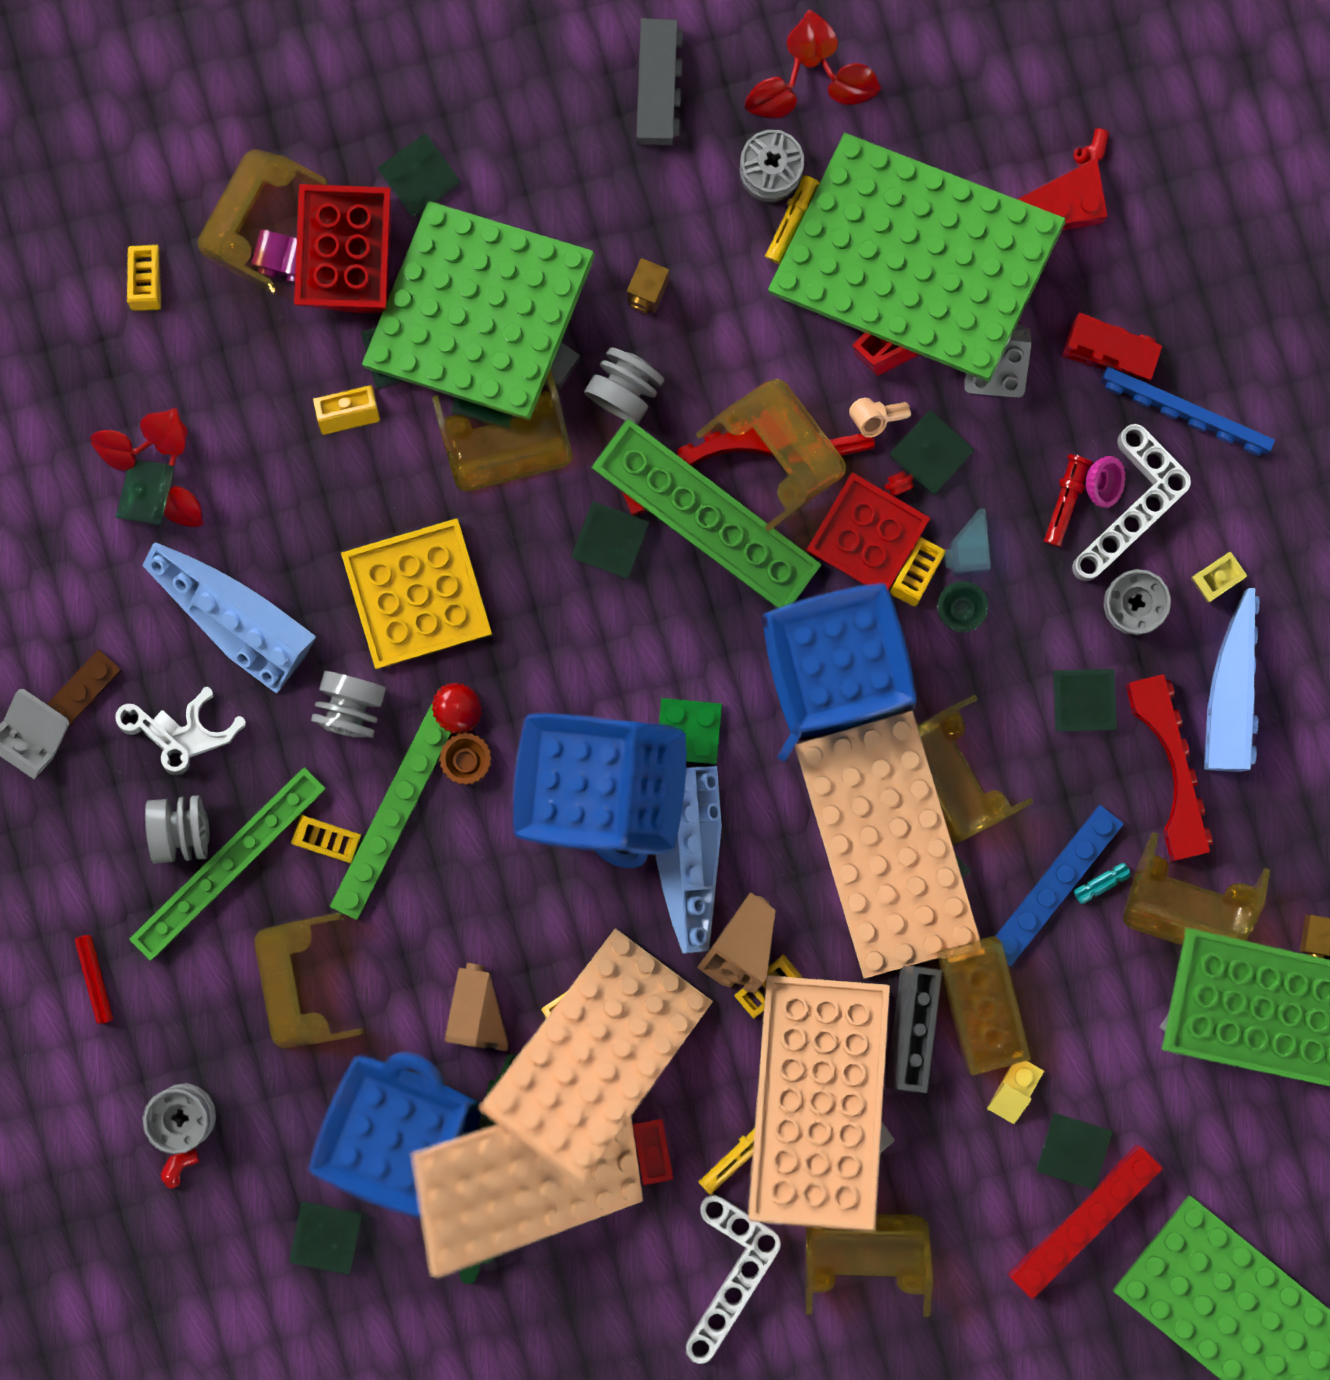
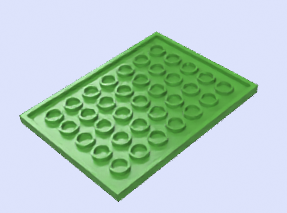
[768,133,1066,383]

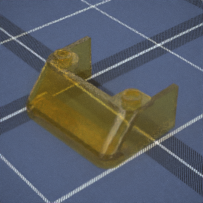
[198,149,329,293]
[432,369,573,491]
[696,379,846,532]
[917,695,1034,845]
[1122,832,1270,945]
[254,913,365,1049]
[805,1214,933,1317]

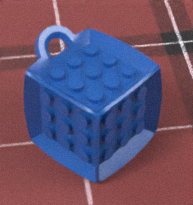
[761,583,917,762]
[513,713,686,868]
[309,1053,482,1220]

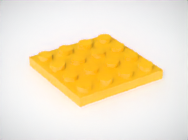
[341,518,492,670]

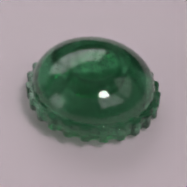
[937,580,989,633]

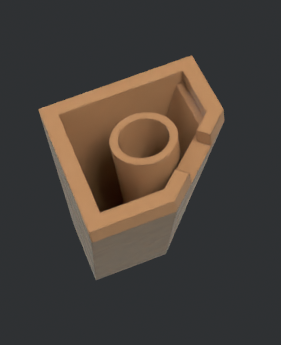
[697,892,776,993]
[444,963,509,1051]

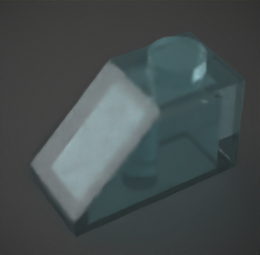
[945,508,991,575]

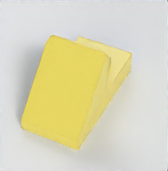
[1191,551,1247,603]
[987,1055,1044,1124]

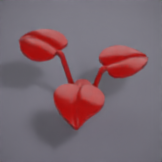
[744,10,881,118]
[90,408,204,527]

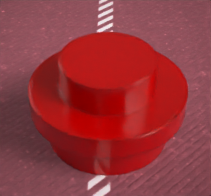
[884,471,914,496]

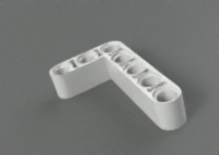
[1072,424,1191,581]
[687,1195,780,1363]

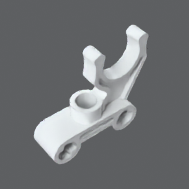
[115,687,246,775]

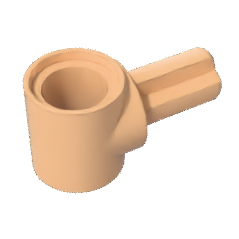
[849,398,911,438]

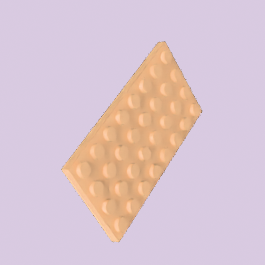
[794,710,982,979]
[479,928,713,1185]
[748,976,890,1232]
[412,1116,643,1277]

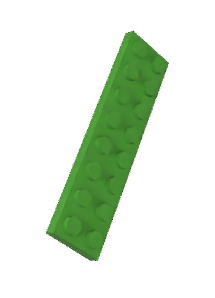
[591,419,821,609]

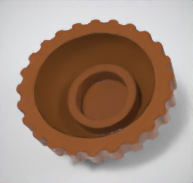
[439,733,491,786]

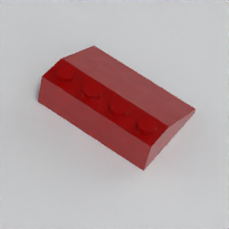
[294,184,392,314]

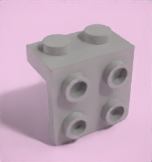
[964,324,1031,397]
[0,689,69,779]

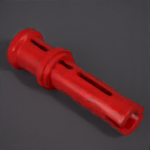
[1043,454,1094,548]

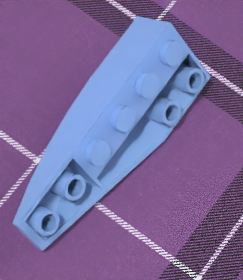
[142,542,316,693]
[1204,588,1260,772]
[656,766,722,953]

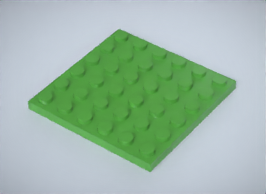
[362,201,595,421]

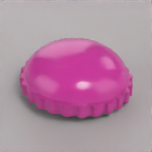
[1086,456,1126,508]

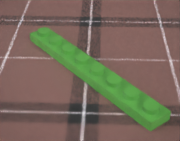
[330,688,451,920]
[129,767,326,961]

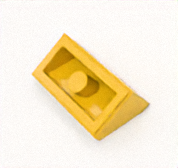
[313,385,380,435]

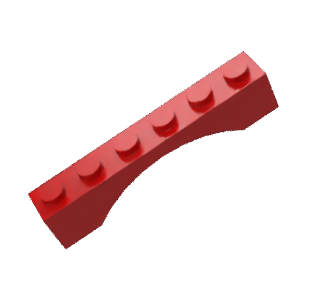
[620,406,799,518]
[1125,674,1213,861]
[1007,1144,1163,1300]

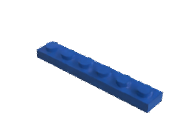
[1100,367,1275,456]
[986,805,1124,967]

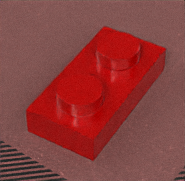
[632,1118,673,1185]

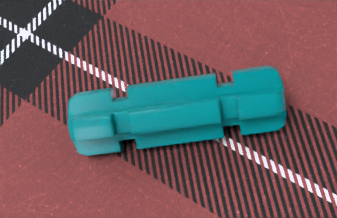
[1074,863,1131,904]

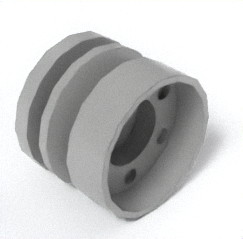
[740,129,804,202]
[584,347,665,425]
[1103,569,1171,635]
[311,671,386,738]
[145,795,210,864]
[143,1083,216,1154]

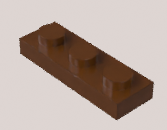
[46,649,122,729]

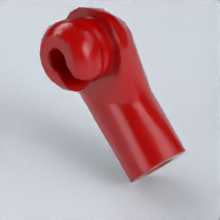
[1073,128,1110,166]
[161,1148,200,1189]

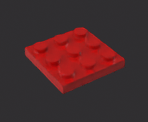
[806,472,930,590]

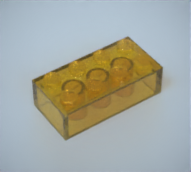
[937,936,1031,1076]

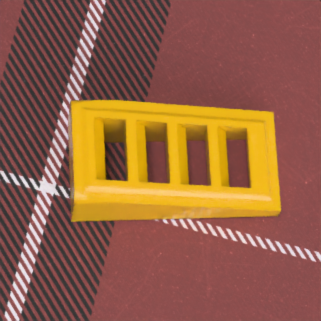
[127,245,161,311]
[890,537,946,607]
[291,815,361,863]
[734,954,802,1019]

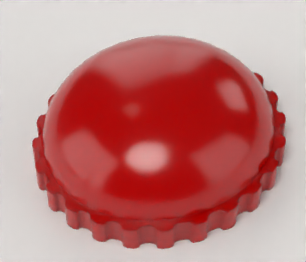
[432,683,482,734]

